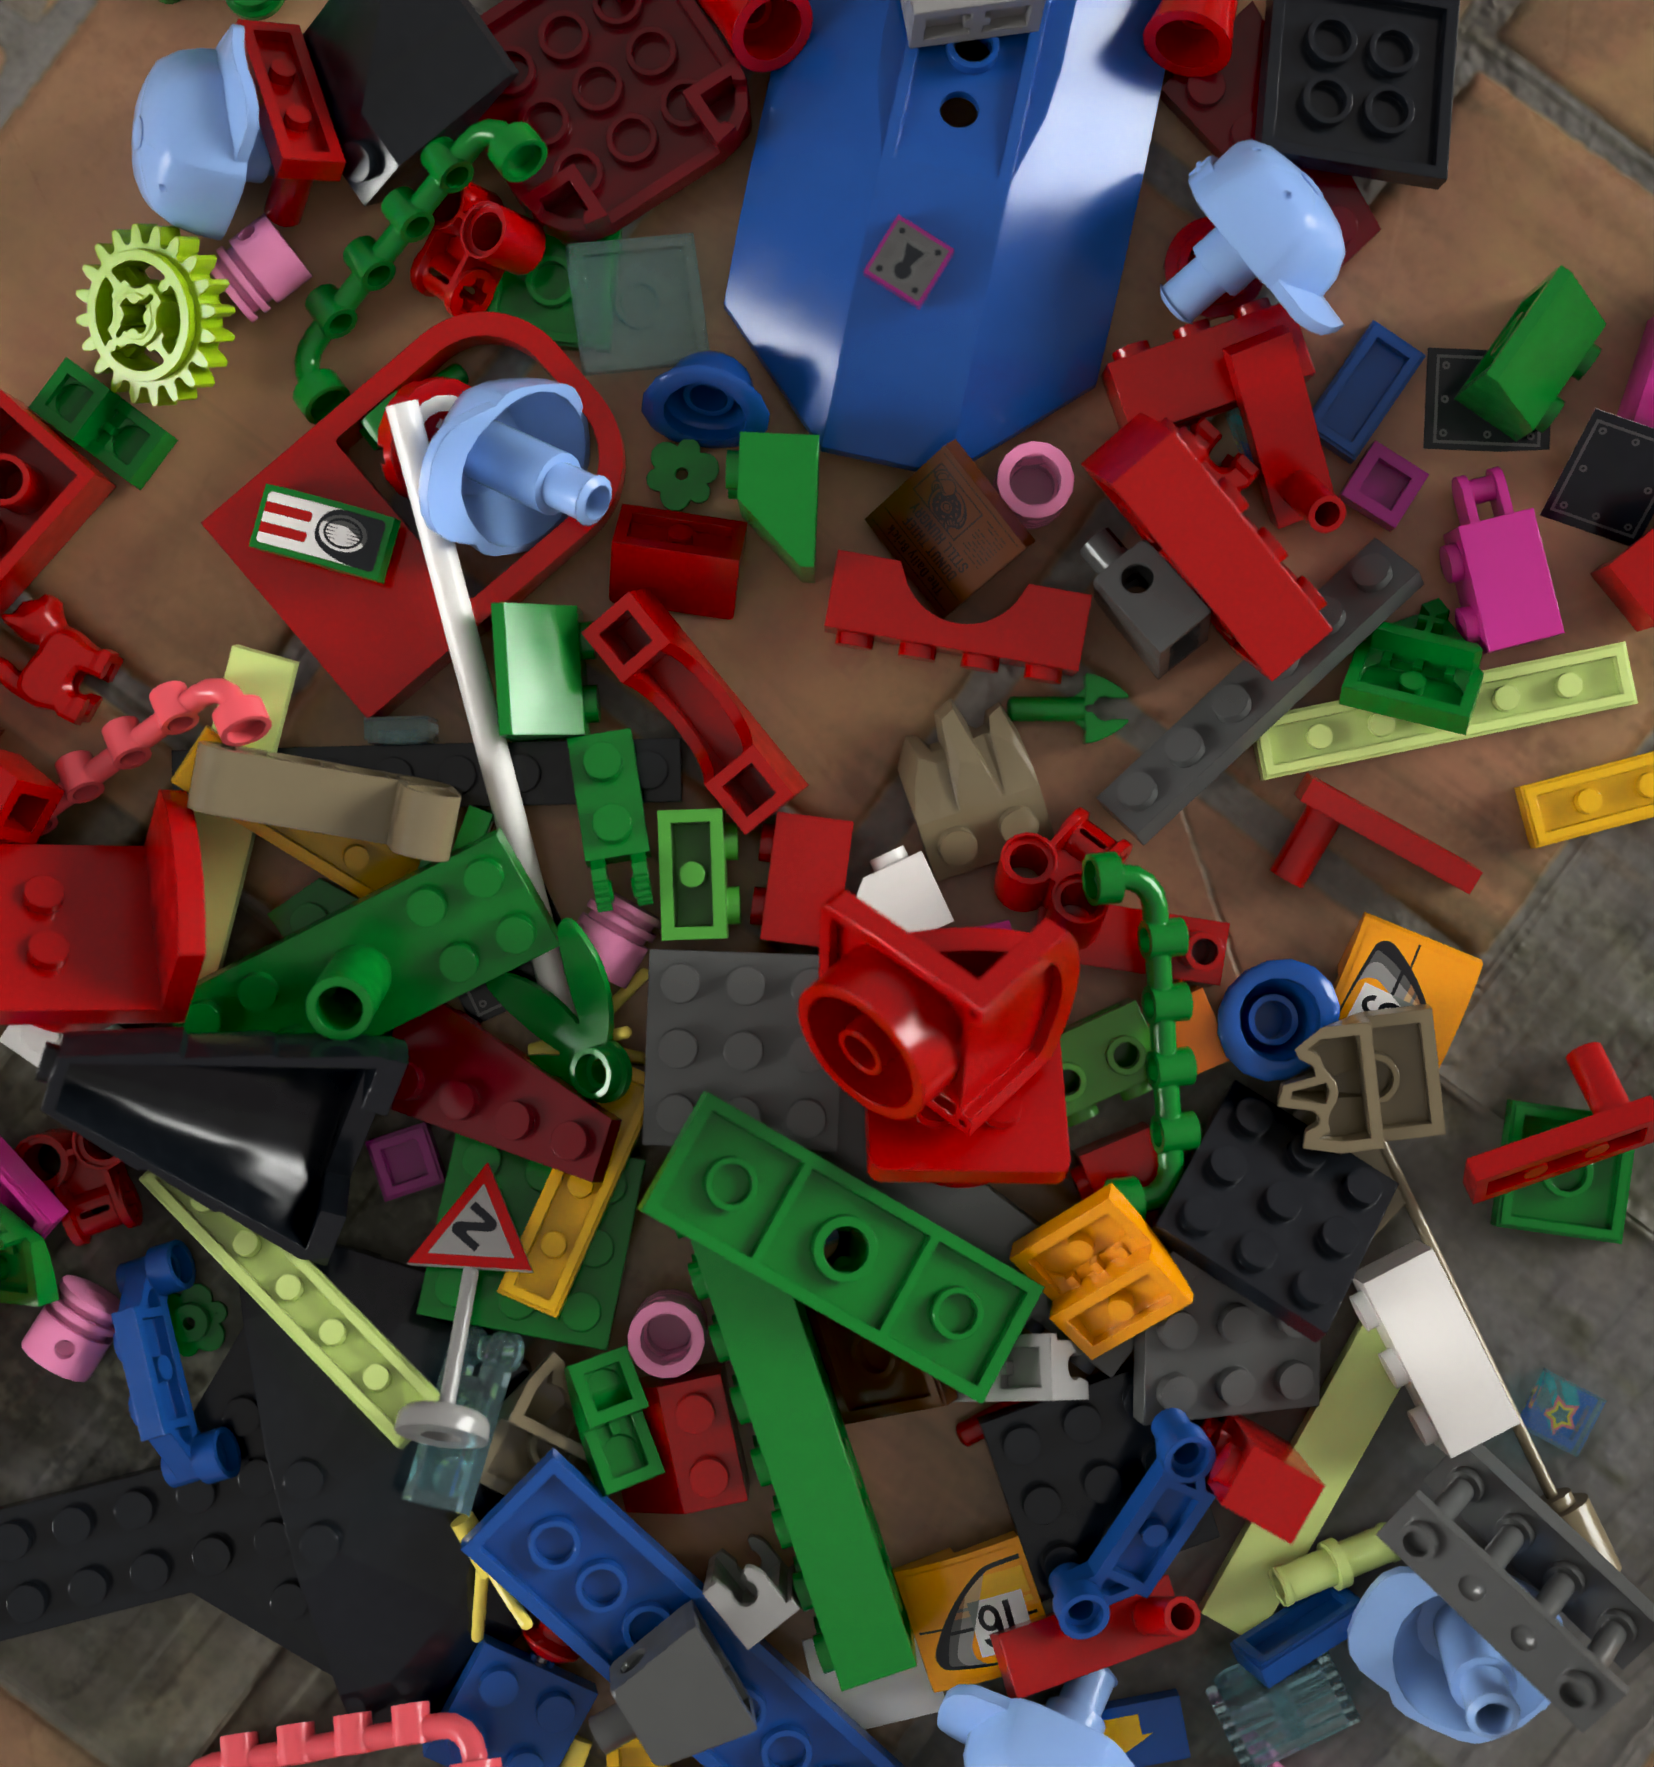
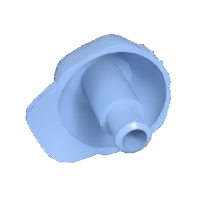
[131,24,274,241]
[1160,139,1345,336]
[419,377,612,556]
[1347,1566,1563,1744]
[937,1667,1136,1767]

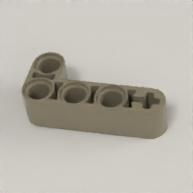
[187,741,462,862]

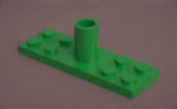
[172,827,559,1040]
[637,1091,1045,1404]

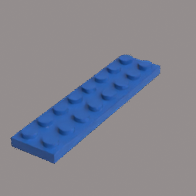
[461,1447,905,1767]

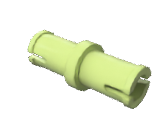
[1268,1522,1401,1607]

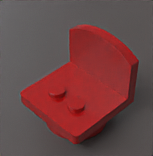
[0,790,206,1034]
[798,889,1080,1137]
[865,927,1071,1188]

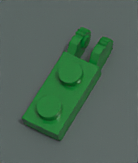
[567,728,654,913]

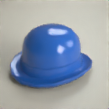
[641,350,770,448]
[1217,959,1340,1081]

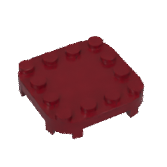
[477,0,752,248]

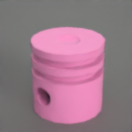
[211,213,313,323]
[993,441,1074,529]
[577,892,661,989]
[21,1275,120,1382]
[627,1289,709,1378]

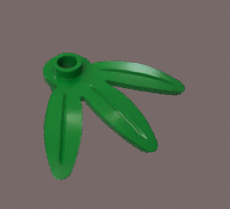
[486,918,632,1103]

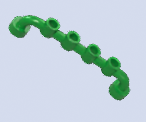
[293,119,548,424]
[1082,851,1201,1221]

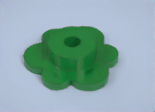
[646,439,719,511]
[167,1283,228,1357]

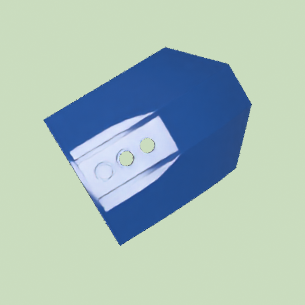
[724,0,1165,472]

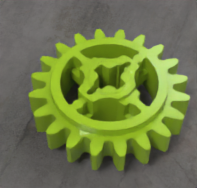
[76,224,236,406]

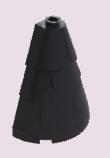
[35,1027,408,1266]

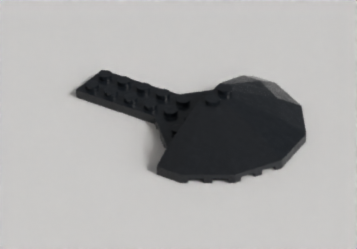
[0,1243,532,1724]

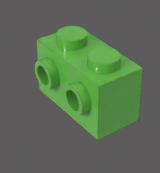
[657,808,741,941]
[1060,997,1153,1127]

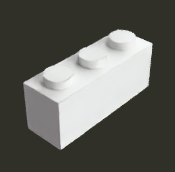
[1349,1240,1521,1459]

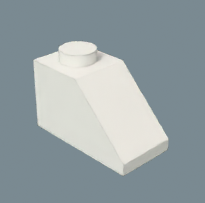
[856,845,954,932]

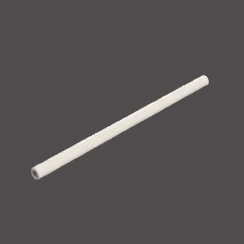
[385,400,579,1019]

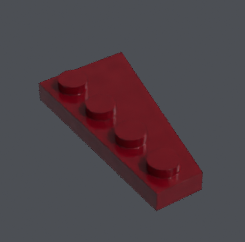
[1160,1,1381,269]
[390,1003,622,1183]

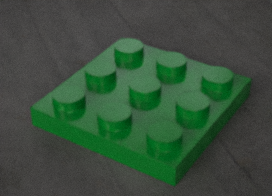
[416,1133,646,1352]

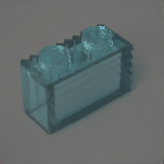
[1205,1651,1362,1767]

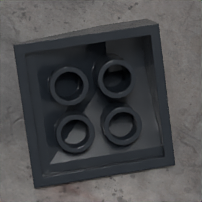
[303,0,520,206]

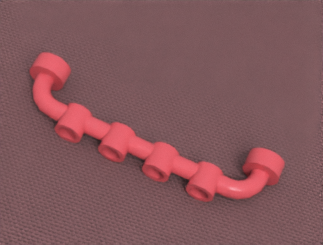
[41,678,272,836]
[189,1701,502,1767]

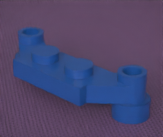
[111,1239,241,1488]
[1048,1408,1216,1639]

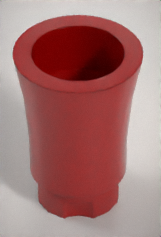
[696,0,813,72]
[1143,0,1239,77]

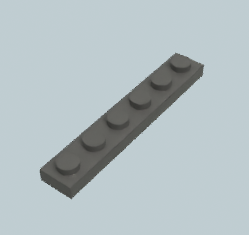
[1096,538,1424,846]

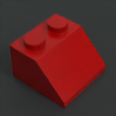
[622,1361,750,1514]

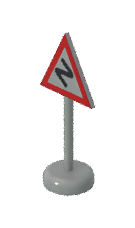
[394,1162,534,1449]

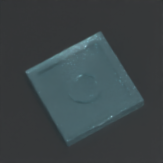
[565,233,709,376]

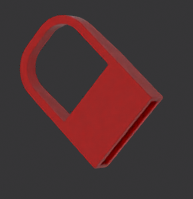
[201,311,626,723]

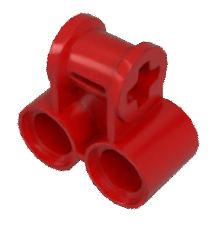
[410,182,546,316]
[994,807,1133,950]
[14,1128,143,1247]

